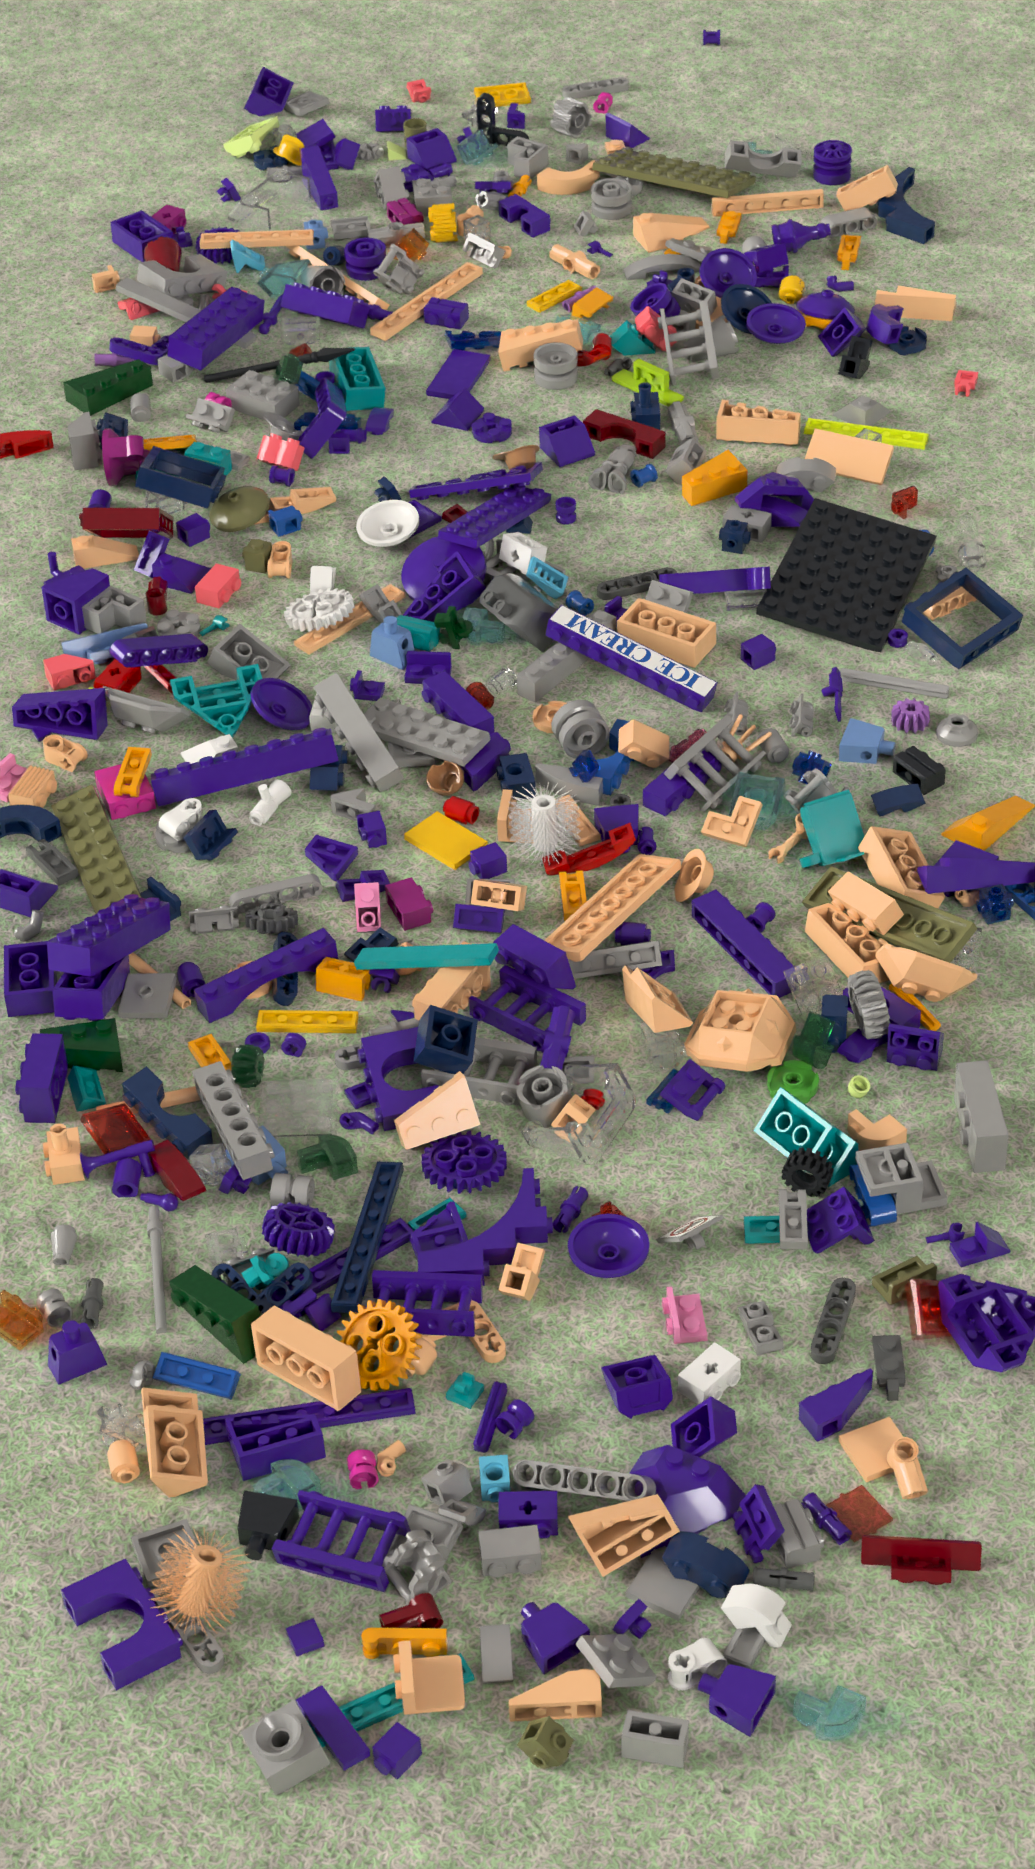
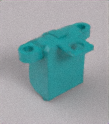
[799,789,865,868]

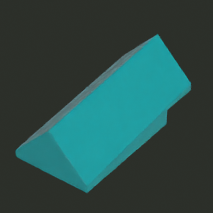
[753,1087,859,1187]

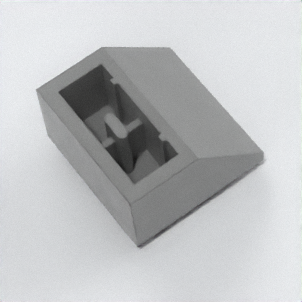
[67,412,102,470]

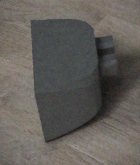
[480,573,558,652]

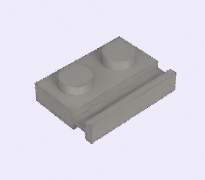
[331,216,371,240]

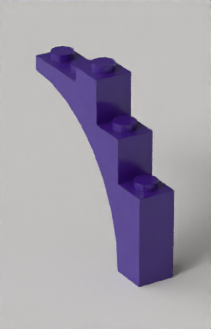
[418,1168,553,1286]

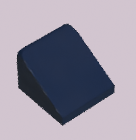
[506,516,533,534]

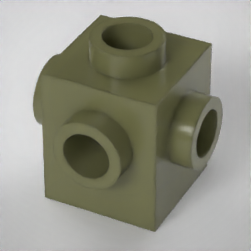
[517,1716,574,1769]

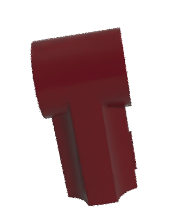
[145,577,168,616]
[379,1593,443,1628]

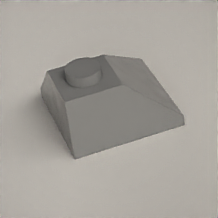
[833,395,890,426]

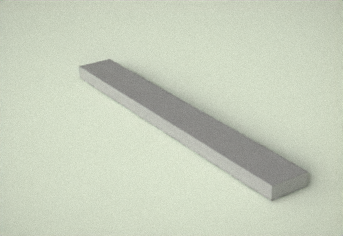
[116,277,257,349]

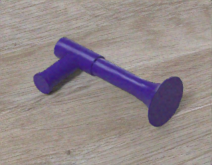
[80,1139,155,1178]

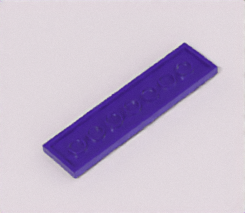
[438,483,552,549]

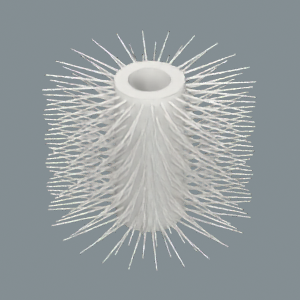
[508,782,581,866]

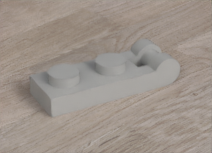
[778,1189,808,1249]

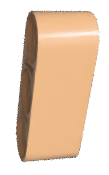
[923,587,977,621]

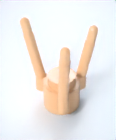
[721,714,772,762]

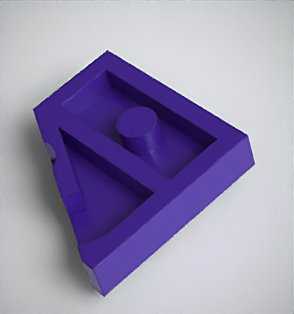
[305,835,358,882]

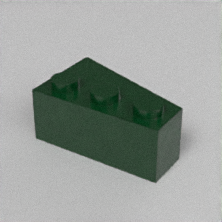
[40,1018,123,1072]

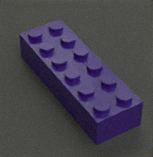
[167,287,265,371]
[47,894,171,977]

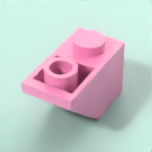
[354,882,381,932]

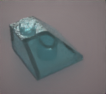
[257,259,311,299]

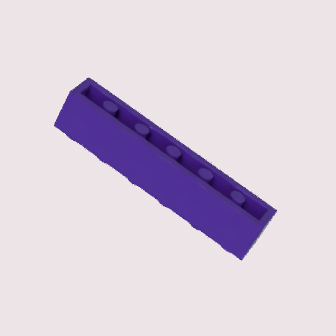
[692,889,801,998]

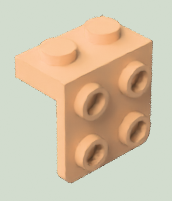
[393,1641,465,1715]

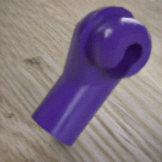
[339,1112,379,1135]

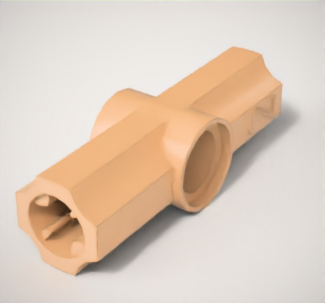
[549,244,600,280]

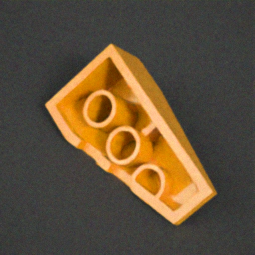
[941,795,1035,851]

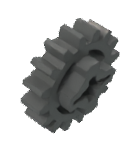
[245,903,298,935]

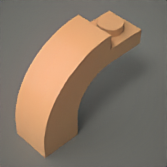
[537,160,600,195]

